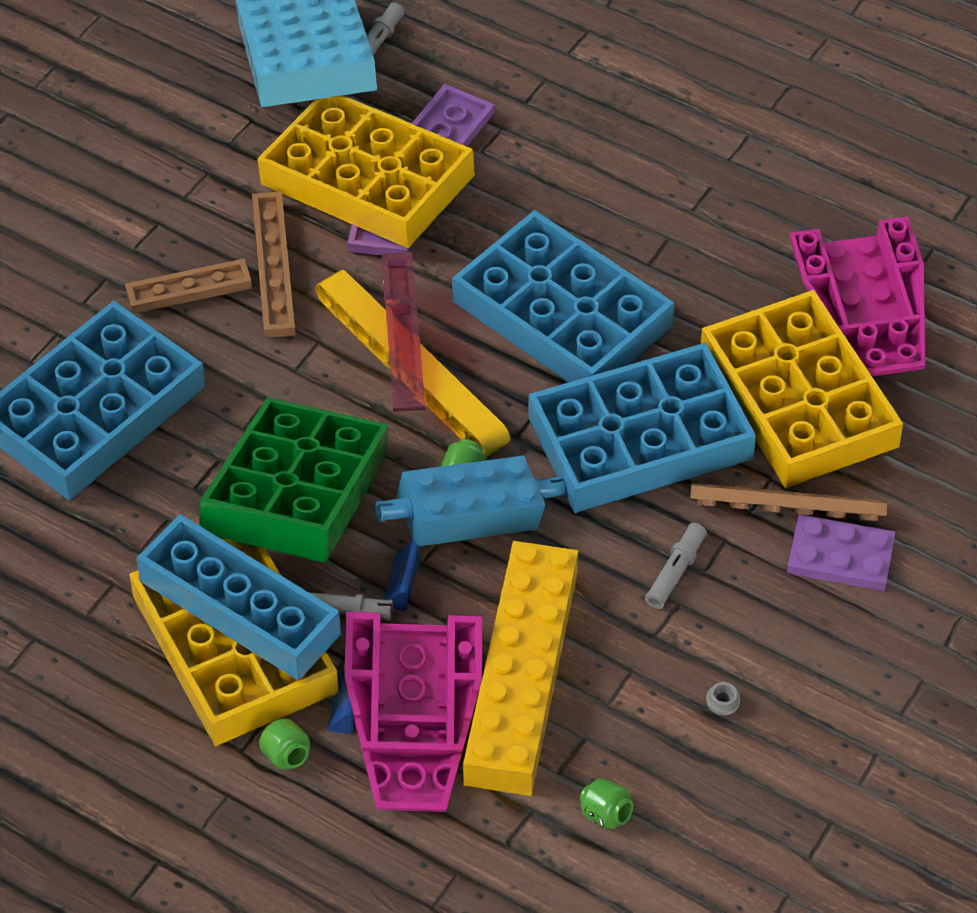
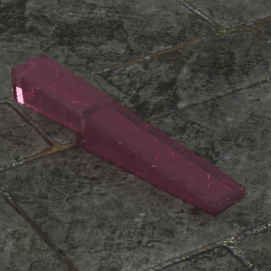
[381,252,425,412]

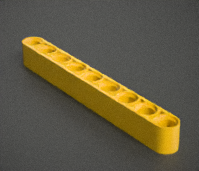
[315,270,511,458]

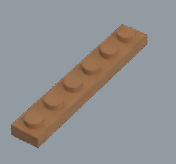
[252,191,296,338]
[690,483,888,521]

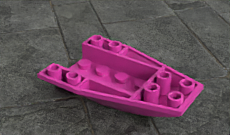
[789,216,925,376]

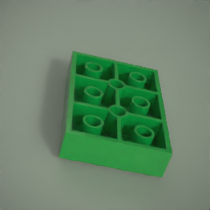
[199,397,389,563]

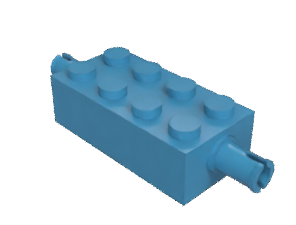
[375,456,566,546]

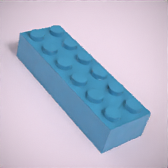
[136,514,341,681]

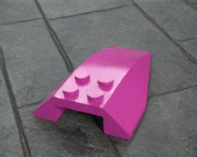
[344,612,482,812]

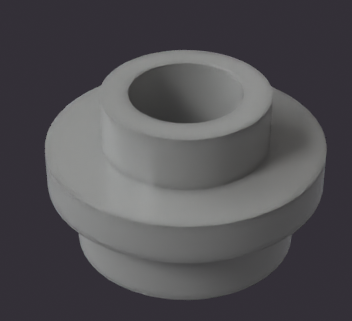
[706,682,740,715]

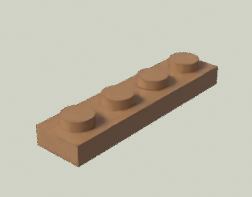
[125,258,252,314]

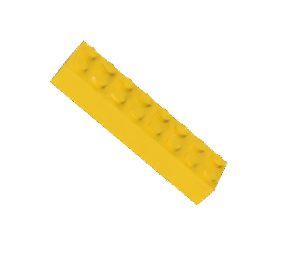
[463,541,578,796]

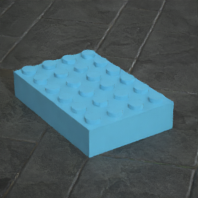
[236,0,377,107]

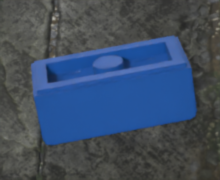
[383,540,420,611]
[328,669,355,734]

